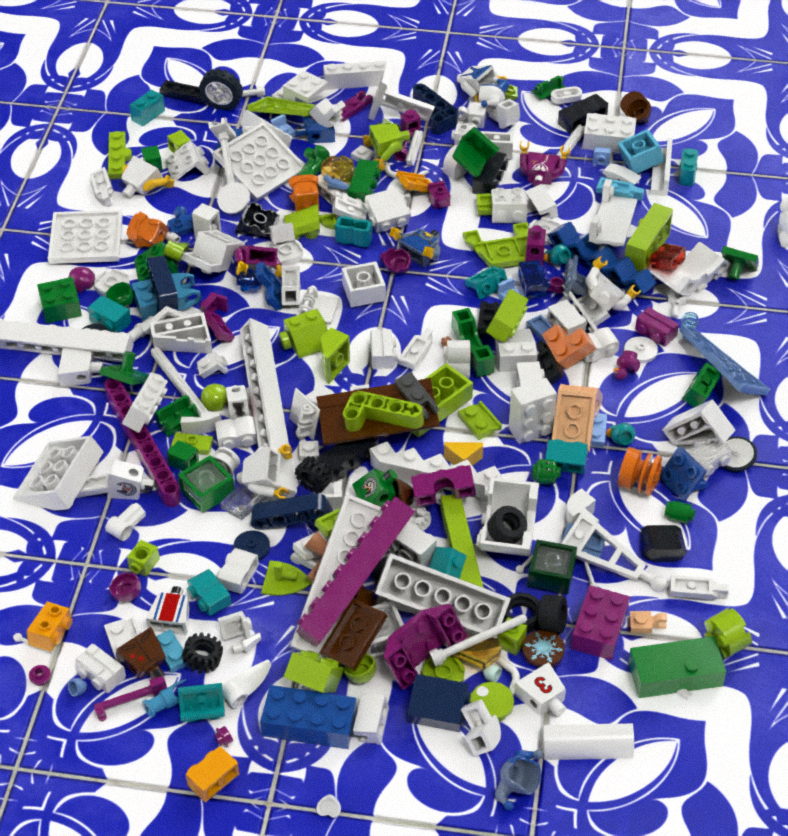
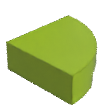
[319,214,337,230]

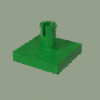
[721,246,759,280]
[99,351,150,385]

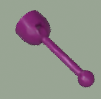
[394,131,413,161]

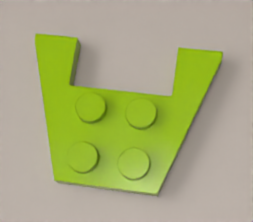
[462,222,528,268]

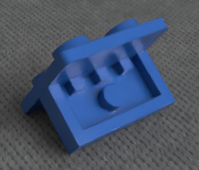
[660,447,709,501]

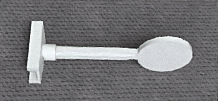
[208,118,250,215]

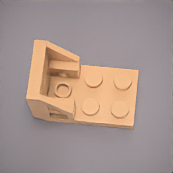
[552,384,603,452]

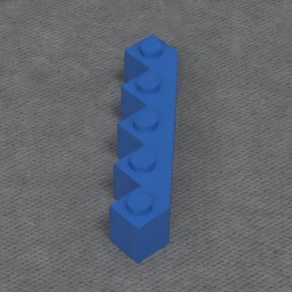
[547,221,657,296]

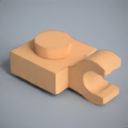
[630,611,667,633]

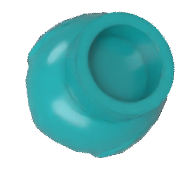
[544,244,571,266]
[606,423,635,446]

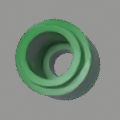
[664,500,696,524]

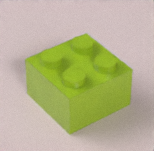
[284,650,344,693]

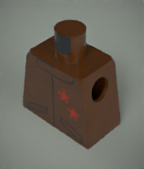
[116,627,166,679]

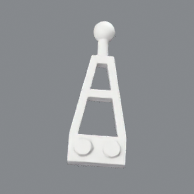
[561,513,668,592]

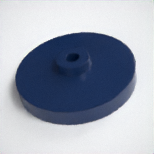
[233,530,270,561]

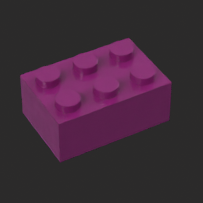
[571,585,630,660]

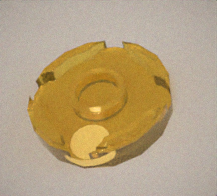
[321,155,355,181]

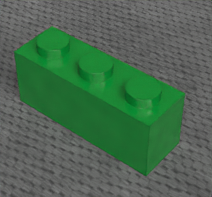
[347,159,381,203]

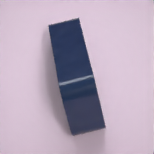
[413,83,458,135]
[146,256,178,313]
[250,493,333,531]

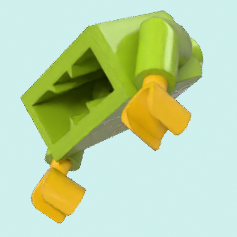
[363,124,410,171]

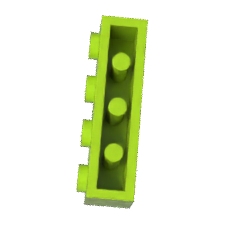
[486,289,529,343]

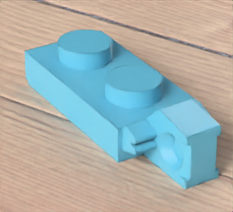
[596,177,644,201]

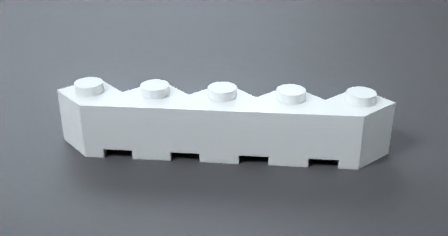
[370,442,504,502]

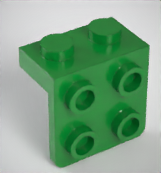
[452,127,499,178]
[134,241,179,281]

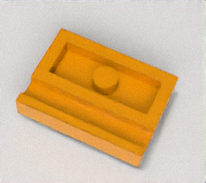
[395,170,431,193]

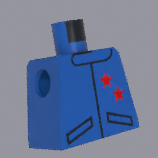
[296,115,335,144]

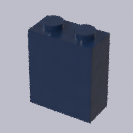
[407,674,472,732]

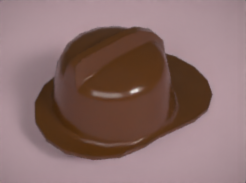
[620,91,651,123]

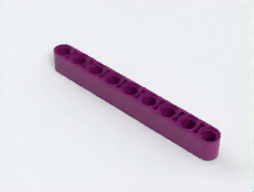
[104,378,181,507]

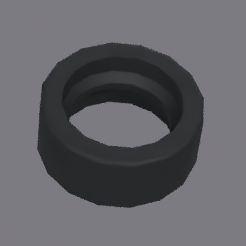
[503,592,540,633]

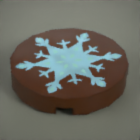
[522,630,565,668]

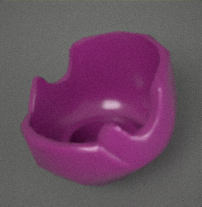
[383,248,412,274]
[68,267,95,293]
[109,573,141,603]

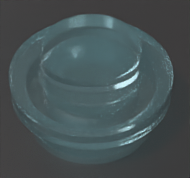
[681,312,700,328]

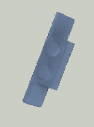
[563,255,588,296]

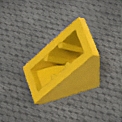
[444,442,483,466]

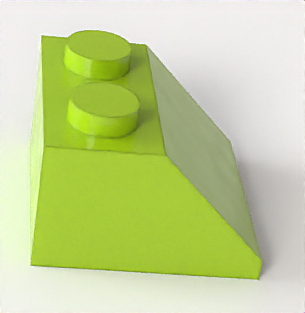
[283,309,328,359]
[320,328,350,384]

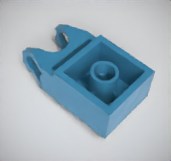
[132,273,201,322]

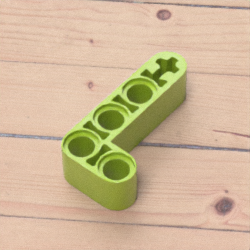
[343,391,424,431]

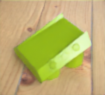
[284,204,320,240]

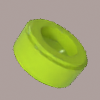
[279,331,292,350]

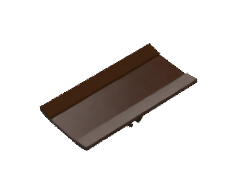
[316,378,440,446]

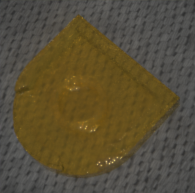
[451,635,501,670]

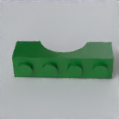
[451,308,495,377]

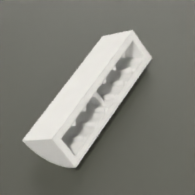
[542,723,634,760]

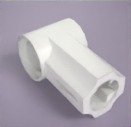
[105,503,146,541]

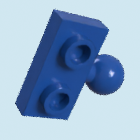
[167,206,194,236]

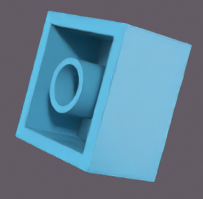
[618,129,664,174]

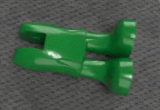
[292,145,330,190]

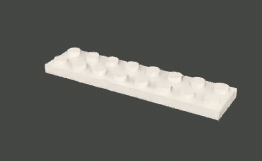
[289,493,383,659]

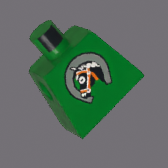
[352,469,398,507]

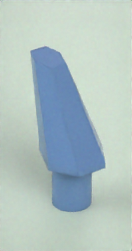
[323,174,350,190]

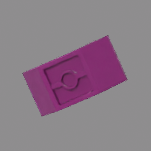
[384,604,468,690]

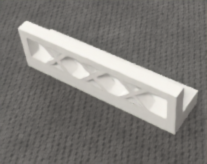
[650,138,673,196]

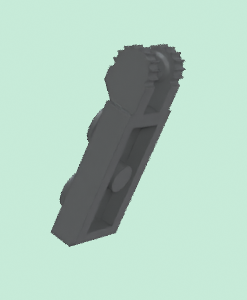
[394,371,439,420]

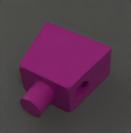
[525,225,546,269]

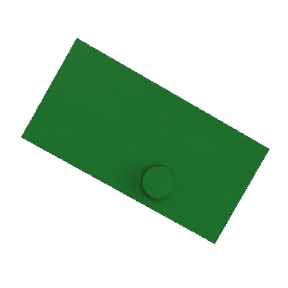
[628,636,727,698]

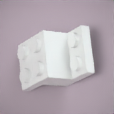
[271,70,328,103]
[181,230,245,274]

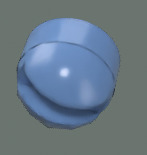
[68,678,87,697]

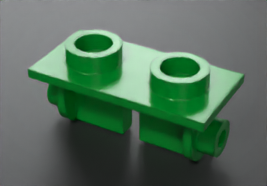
[531,75,566,100]

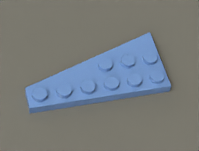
[679,325,771,396]

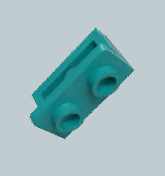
[178,683,225,722]

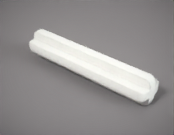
[406,130,423,166]

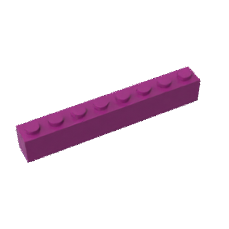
[296,497,415,647]

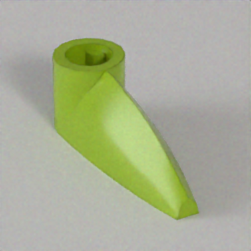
[163,240,191,262]

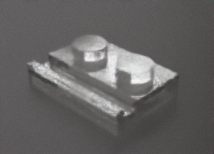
[220,484,268,520]

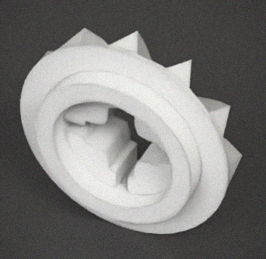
[409,505,431,531]

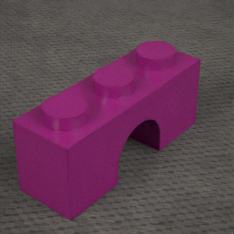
[411,465,476,507]

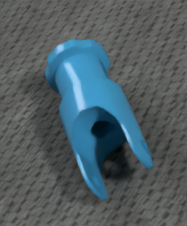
[142,679,187,718]

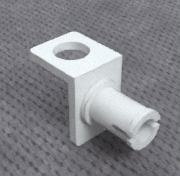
[269,223,295,246]

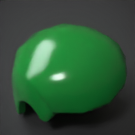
[106,282,134,308]

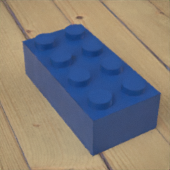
[260,685,357,750]

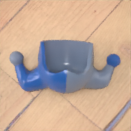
[495,749,543,811]

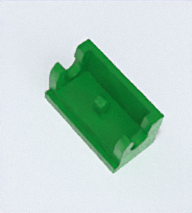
[155,394,199,437]

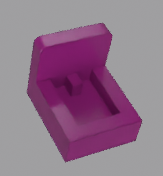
[200,292,228,313]

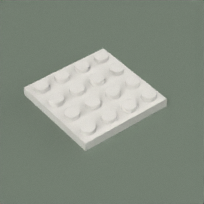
[212,121,304,202]
[48,210,123,264]

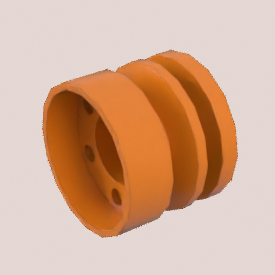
[617,447,662,496]

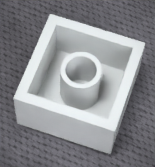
[342,262,386,307]

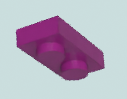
[204,310,235,343]

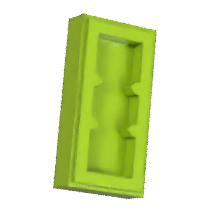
[171,432,214,455]

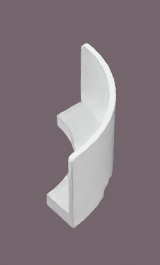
[649,242,731,296]

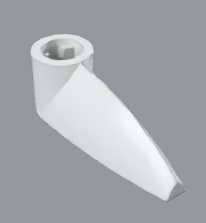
[222,660,271,708]

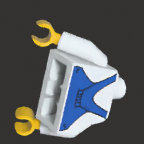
[457,65,507,103]

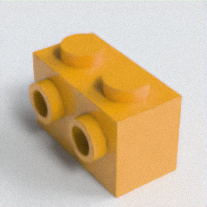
[26,601,72,652]
[186,746,240,803]

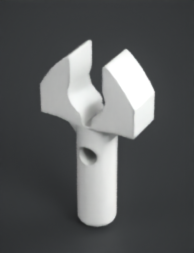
[668,291,687,319]

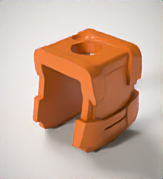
[288,175,319,212]
[126,211,169,248]

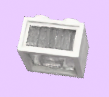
[366,600,404,658]

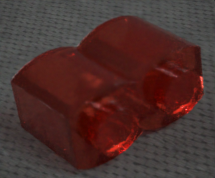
[650,243,686,272]

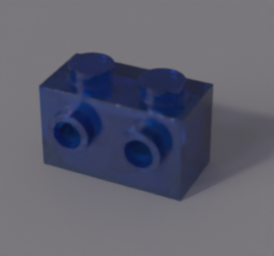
[518,260,550,299]

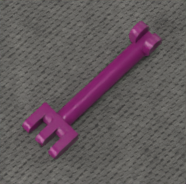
[94,676,167,722]

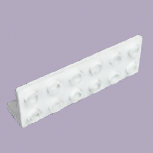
[589,179,637,247]

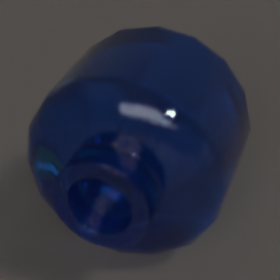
[236,270,262,293]

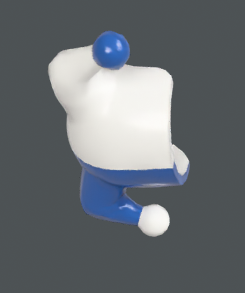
[479,76,509,109]

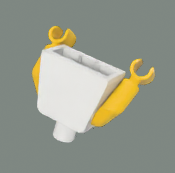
[121,156,175,198]

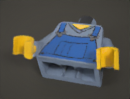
[389,227,441,268]

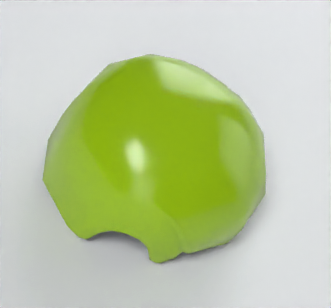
[200,383,228,411]
[344,653,377,684]

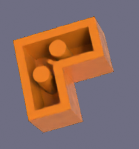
[542,324,597,370]

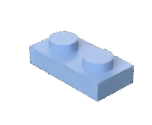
[591,413,607,447]

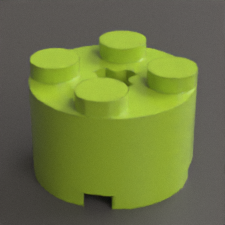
[704,608,752,659]

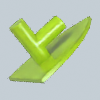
[261,560,312,596]

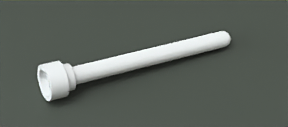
[429,614,527,667]

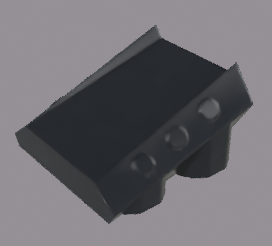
[236,202,280,238]
[641,525,687,562]

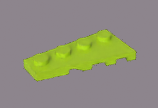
[247,96,316,117]

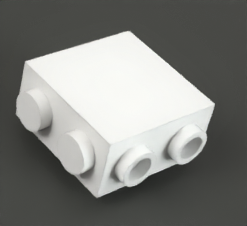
[363,188,411,233]

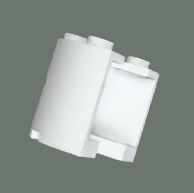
[476,477,539,557]

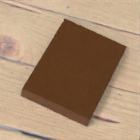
[319,599,388,671]

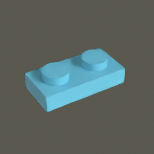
[156,629,186,673]

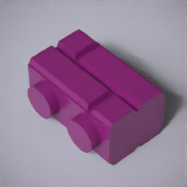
[635,307,679,347]

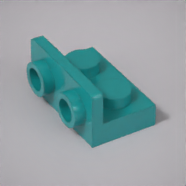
[465,266,507,299]

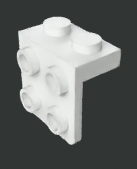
[165,140,210,181]
[491,187,527,223]

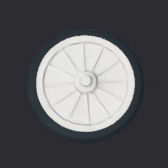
[721,436,757,472]

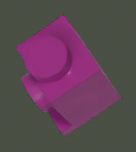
[399,110,421,134]
[428,180,451,209]

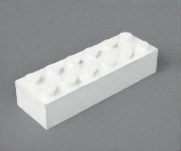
[374,553,511,639]

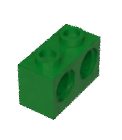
[682,362,721,407]

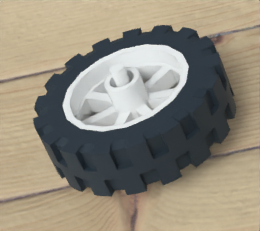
[199,69,243,111]

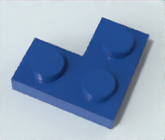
[255,262,282,311]

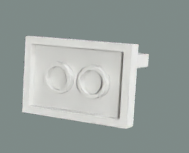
[368,63,434,122]

